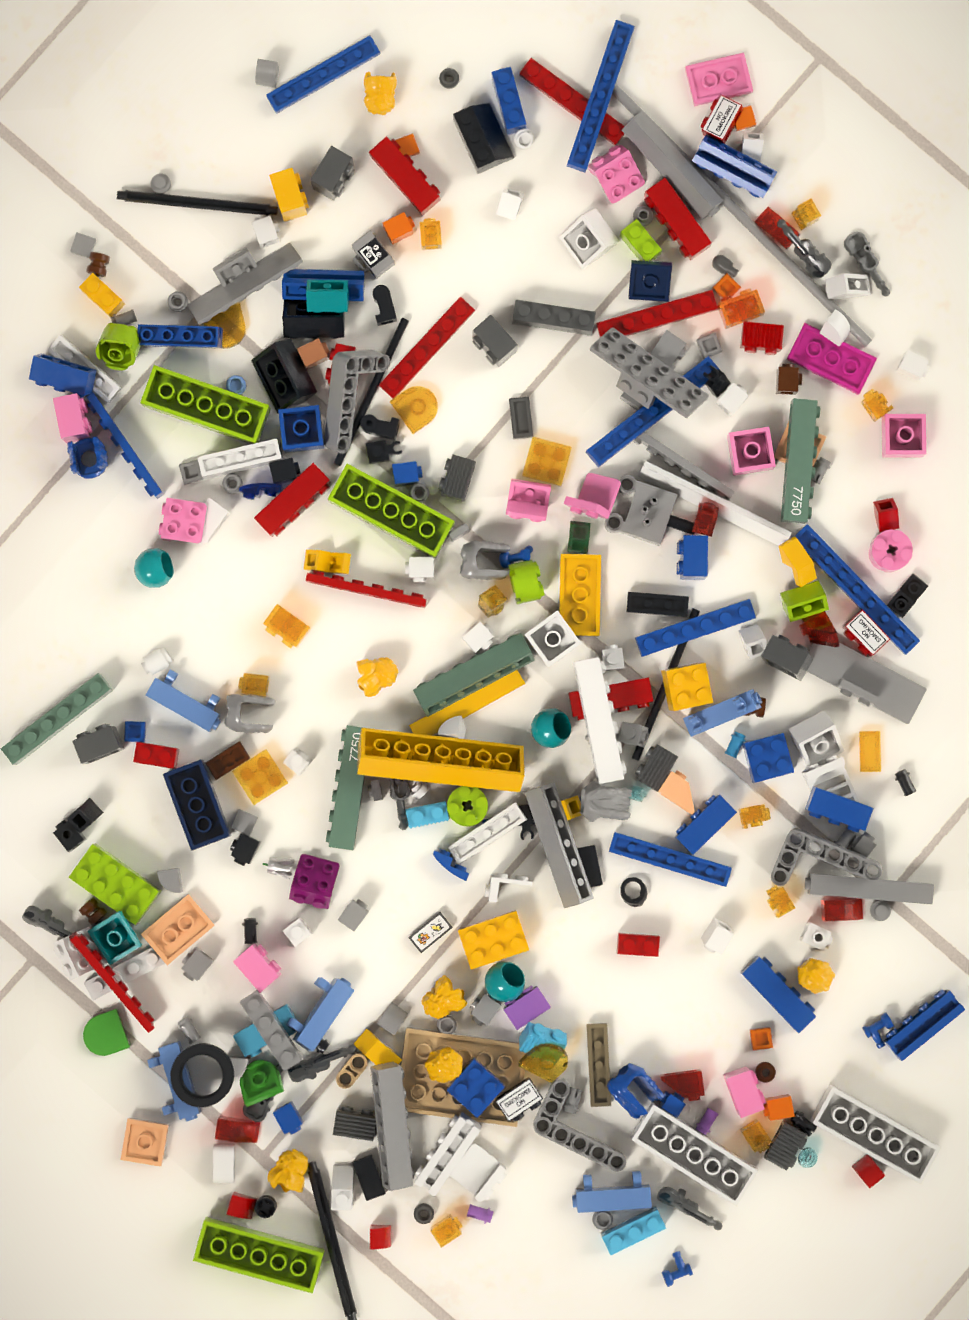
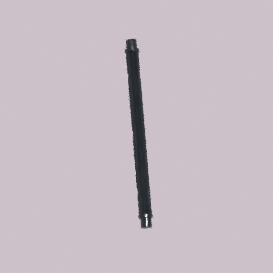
[117,190,278,216]
[308,1161,357,1320]

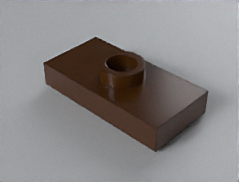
[205,741,251,780]

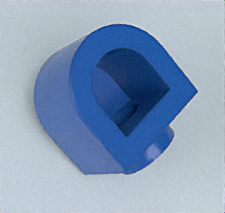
[659,1090,686,1118]

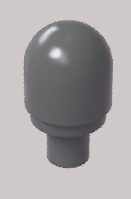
[712,255,739,277]

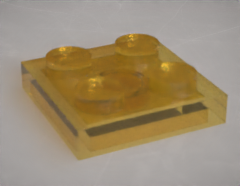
[522,437,572,487]
[232,749,288,805]

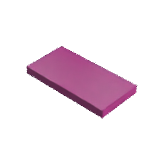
[786,323,877,395]

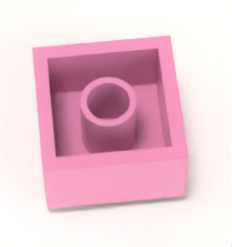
[53,393,93,443]
[882,414,926,458]
[727,427,776,476]
[233,944,281,993]
[723,1066,766,1118]

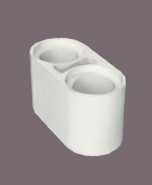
[213,1144,235,1183]

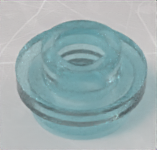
[629,785,647,802]
[798,1147,818,1168]

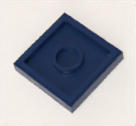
[628,260,672,302]

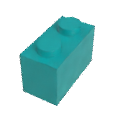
[306,280,349,313]

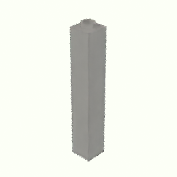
[622,111,724,220]
[804,873,934,905]

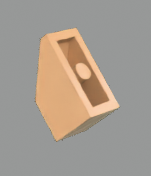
[658,770,694,814]

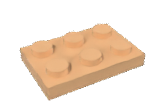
[141,894,215,966]

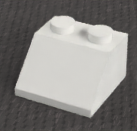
[559,209,619,270]
[524,611,582,668]
[789,710,845,767]

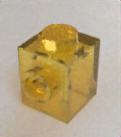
[420,218,442,250]
[238,673,270,697]
[740,1119,772,1153]
[430,1214,463,1248]

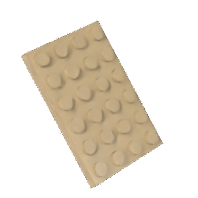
[401,1028,527,1127]

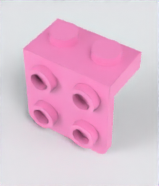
[588,145,645,204]
[564,473,621,519]
[506,479,551,522]
[159,498,207,544]

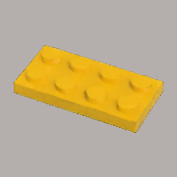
[559,554,601,636]

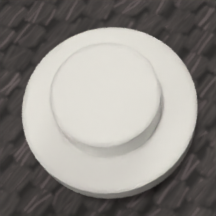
[514,129,534,149]
[410,781,429,799]

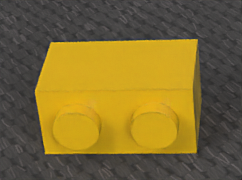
[79,273,125,318]

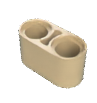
[336,1052,368,1089]

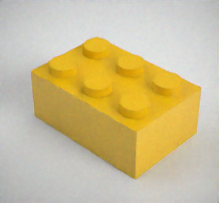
[458,910,529,970]

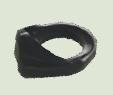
[620,877,648,907]

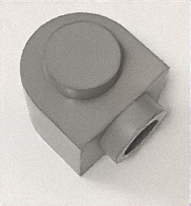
[850,831,876,857]

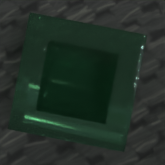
[567,521,591,554]

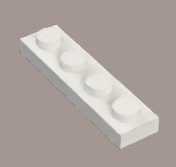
[47,335,122,403]
[448,802,527,865]
[84,948,165,1001]

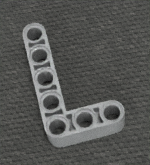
[324,350,390,454]
[771,828,882,886]
[533,1077,626,1172]

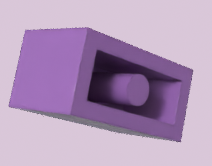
[503,985,551,1030]

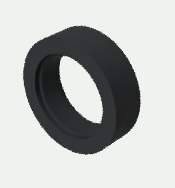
[170,1043,234,1108]

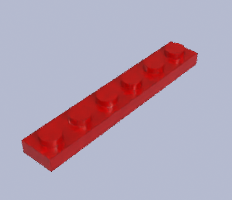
[519,58,625,146]
[596,290,718,337]
[379,296,475,400]
[305,570,427,608]
[69,931,155,1033]

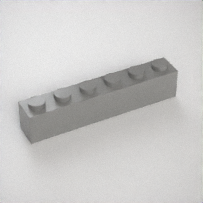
[524,782,594,909]
[370,1062,414,1191]

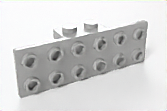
[187,243,303,325]
[590,328,709,418]
[807,632,927,724]

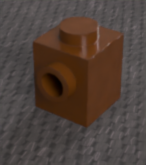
[776,364,802,395]

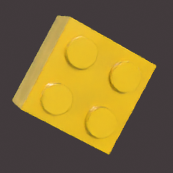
[269,168,309,222]
[661,662,713,711]

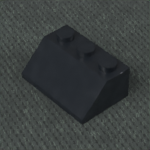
[453,103,514,174]
[282,299,345,339]
[251,338,318,414]

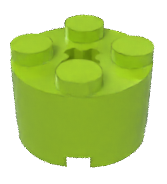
[96,323,141,371]
[508,560,545,604]
[447,786,488,826]

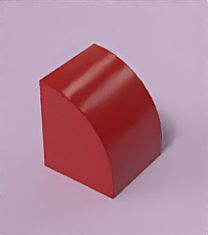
[873,498,899,533]
[851,1154,886,1189]
[226,1192,258,1219]
[370,1225,391,1250]

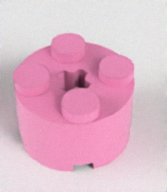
[868,530,913,572]

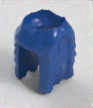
[67,437,109,479]
[607,1063,664,1119]

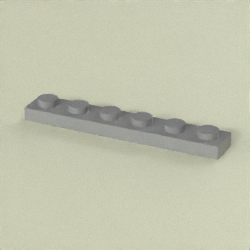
[633,432,735,501]

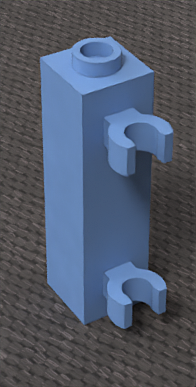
[146,670,222,732]
[683,689,762,737]
[286,977,355,1052]
[147,1041,201,1121]
[572,1171,652,1213]

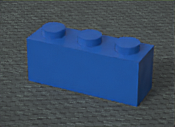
[491,67,527,135]
[29,353,97,398]
[805,786,874,833]
[675,795,737,855]

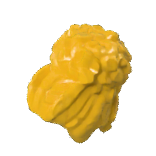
[364,72,397,115]
[356,657,398,697]
[797,958,835,994]
[421,975,467,1019]
[425,1047,463,1083]
[268,1149,308,1193]

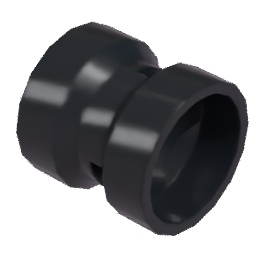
[255,1195,277,1219]

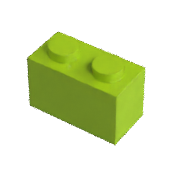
[620,219,662,261]
[780,580,829,622]

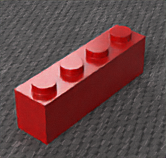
[369,136,441,216]
[644,178,712,261]
[254,462,331,537]
[568,677,654,720]

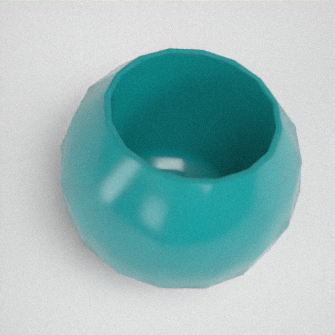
[134,548,174,588]
[531,708,571,748]
[485,961,525,1002]

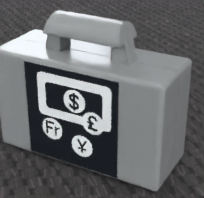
[352,231,395,279]

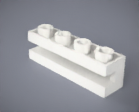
[197,439,283,480]
[414,1112,482,1197]

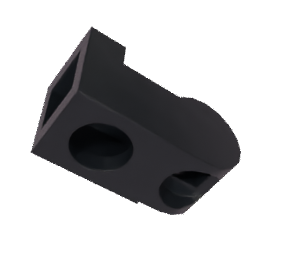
[372,285,397,326]
[360,414,401,441]

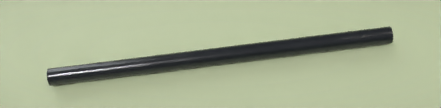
[334,318,409,467]
[632,608,700,761]

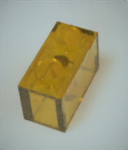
[263,604,311,648]

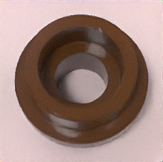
[755,1062,776,1083]

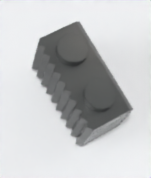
[438,454,476,502]
[635,744,678,792]
[333,1106,376,1141]
[763,1121,807,1171]

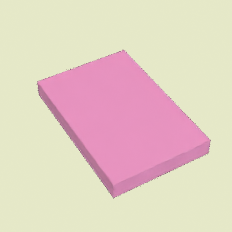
[685,52,753,106]

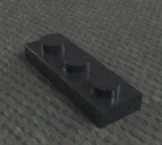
[626,592,689,617]

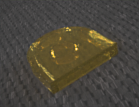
[203,303,246,349]
[389,386,438,435]
[518,1043,568,1083]

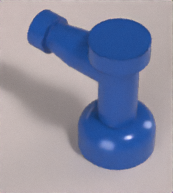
[499,545,533,569]
[862,1012,894,1049]
[661,1251,693,1288]

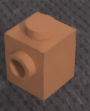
[297,338,330,370]

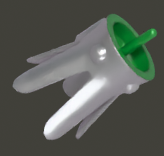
[263,857,294,880]

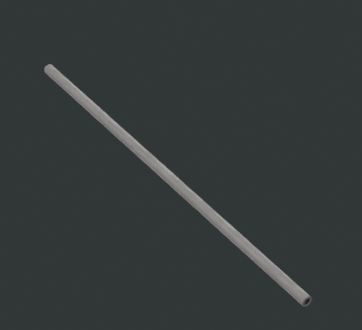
[612,85,872,347]

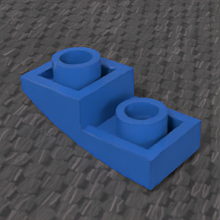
[433,848,469,881]

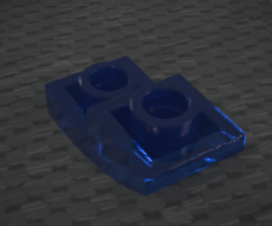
[239,483,283,500]

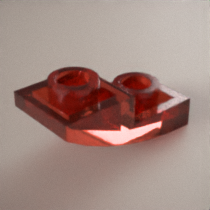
[754,207,800,250]

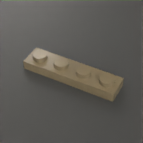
[586,1023,611,1107]

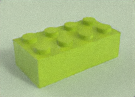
[68,844,162,925]

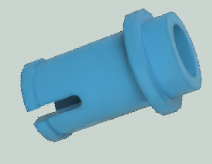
[725,731,746,758]

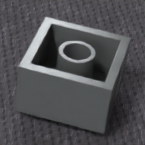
[311,145,355,201]
[472,315,518,367]
[761,634,813,681]
[72,723,125,764]

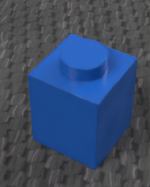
[392,461,423,487]
[273,1101,304,1135]

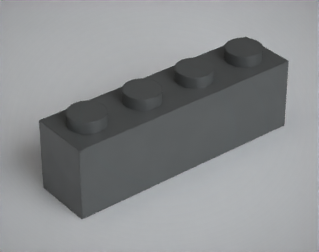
[512,300,596,336]

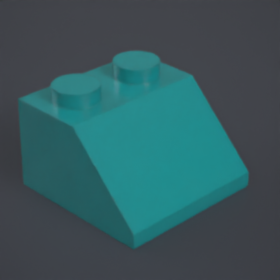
[87,911,142,965]

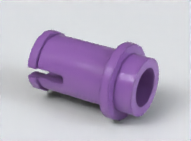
[695,1108,719,1135]
[467,1204,494,1224]

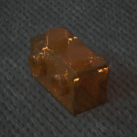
[717,288,765,329]

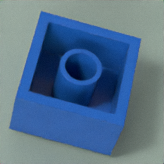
[278,405,325,453]
[676,535,708,580]
[742,733,794,783]
[447,1057,505,1118]

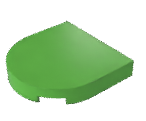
[83,1008,130,1056]
[240,1059,284,1107]

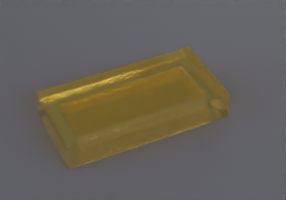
[859,731,881,772]

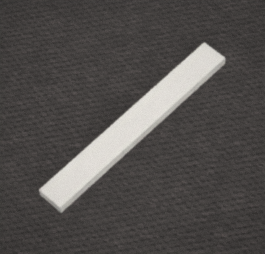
[638,461,792,546]

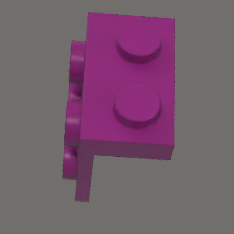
[289,854,340,909]

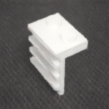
[802,755,860,818]

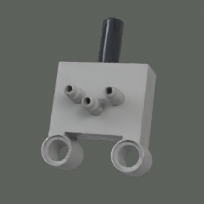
[604,475,697,546]

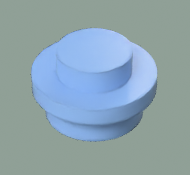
[226,375,246,395]

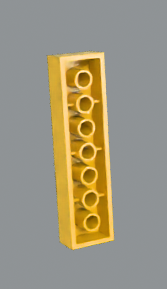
[357,728,525,792]

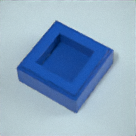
[124,721,146,742]

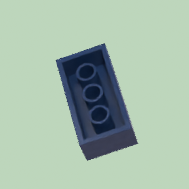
[163,759,232,851]

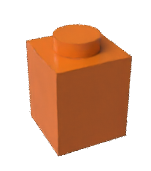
[383,212,415,245]
[763,1094,795,1121]

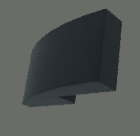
[887,573,929,618]

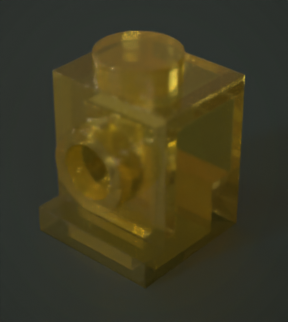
[791,198,821,230]
[860,389,893,422]
[478,585,508,618]
[739,804,771,829]
[766,885,795,918]

